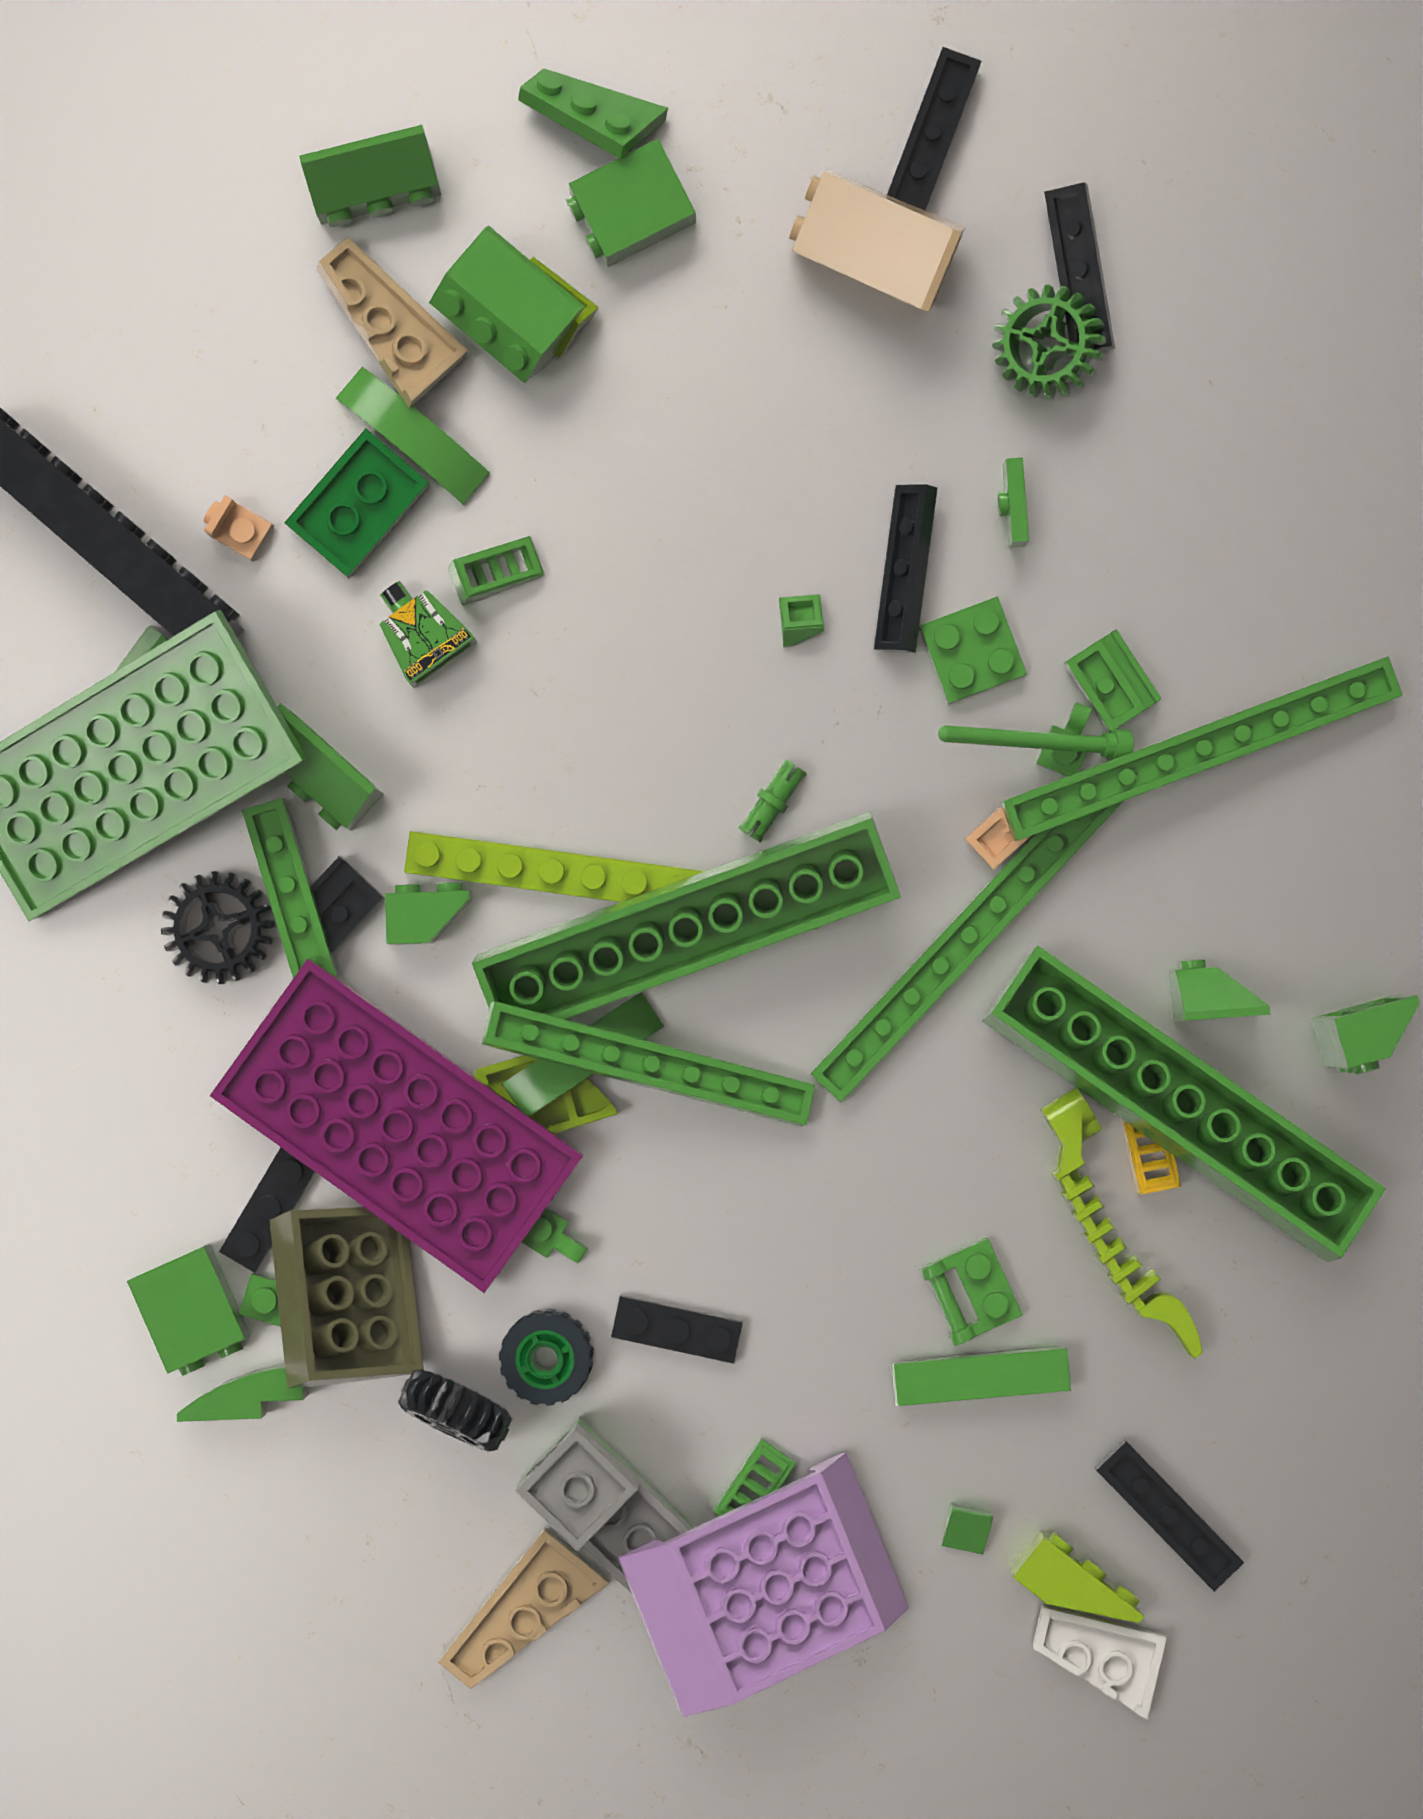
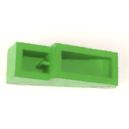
[177,1364,309,1422]

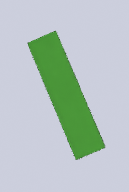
[891,1346,1071,1406]

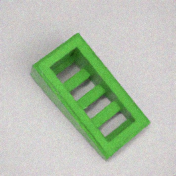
[449,536,544,605]
[713,1438,796,1516]

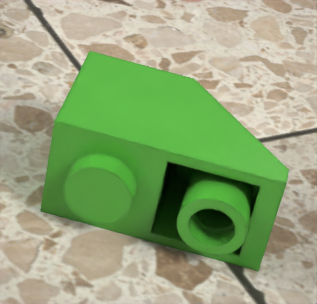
[385,883,472,945]

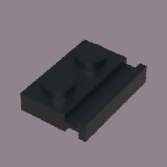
[311,856,385,955]

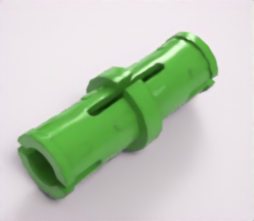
[738,759,807,843]

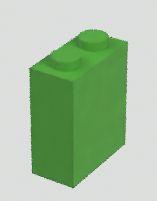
[566,139,696,267]
[127,1244,251,1376]

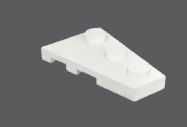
[1032,1605,1167,1720]

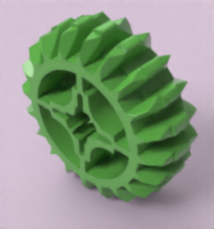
[992,285,1106,400]

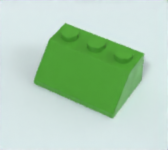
[299,125,441,227]
[429,225,585,383]
[277,703,384,831]
[1310,995,1420,1074]

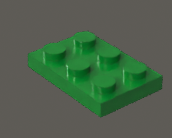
[284,428,430,579]

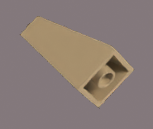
[789,170,965,312]

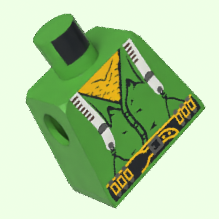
[379,581,477,688]

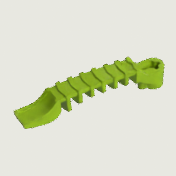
[1040,1087,1203,1359]

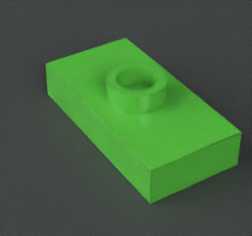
[997,457,1029,548]

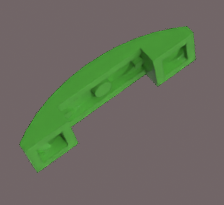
[336,366,490,505]
[502,992,664,1116]

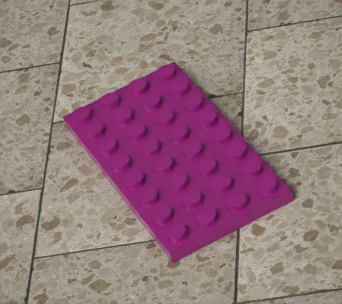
[210,958,584,1293]

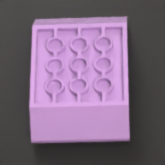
[617,1452,909,1717]

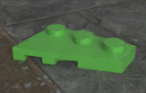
[518,68,668,159]

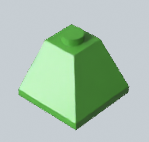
[1169,960,1270,1021]

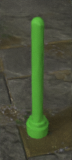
[938,725,1134,761]

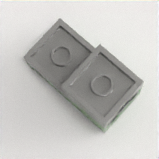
[516,1416,695,1594]

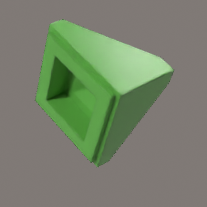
[779,594,824,647]

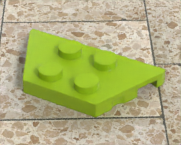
[475,1055,618,1134]

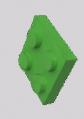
[919,596,1027,705]

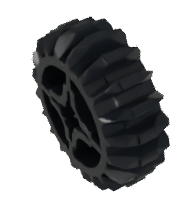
[161,871,276,984]
[398,1369,512,1451]

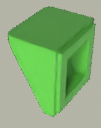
[942,1504,993,1555]

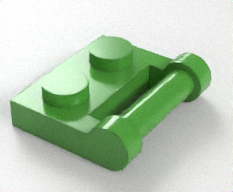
[919,1237,1023,1346]

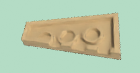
[317,237,468,408]
[438,1528,610,1689]

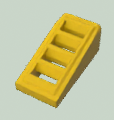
[1122,1120,1181,1195]

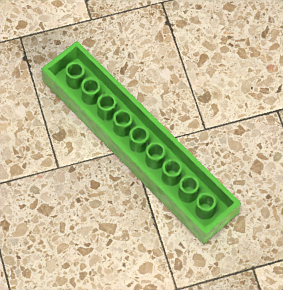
[472,812,901,1019]
[982,945,1386,1262]

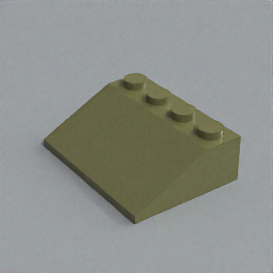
[269,1207,424,1388]

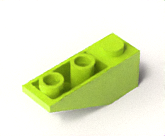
[1009,1531,1145,1623]

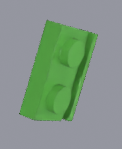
[1064,629,1161,733]

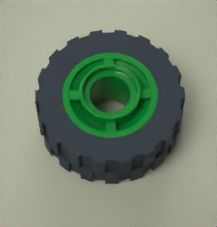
[499,1309,594,1406]

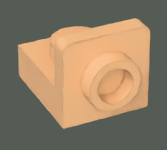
[204,495,274,562]
[965,798,1030,869]

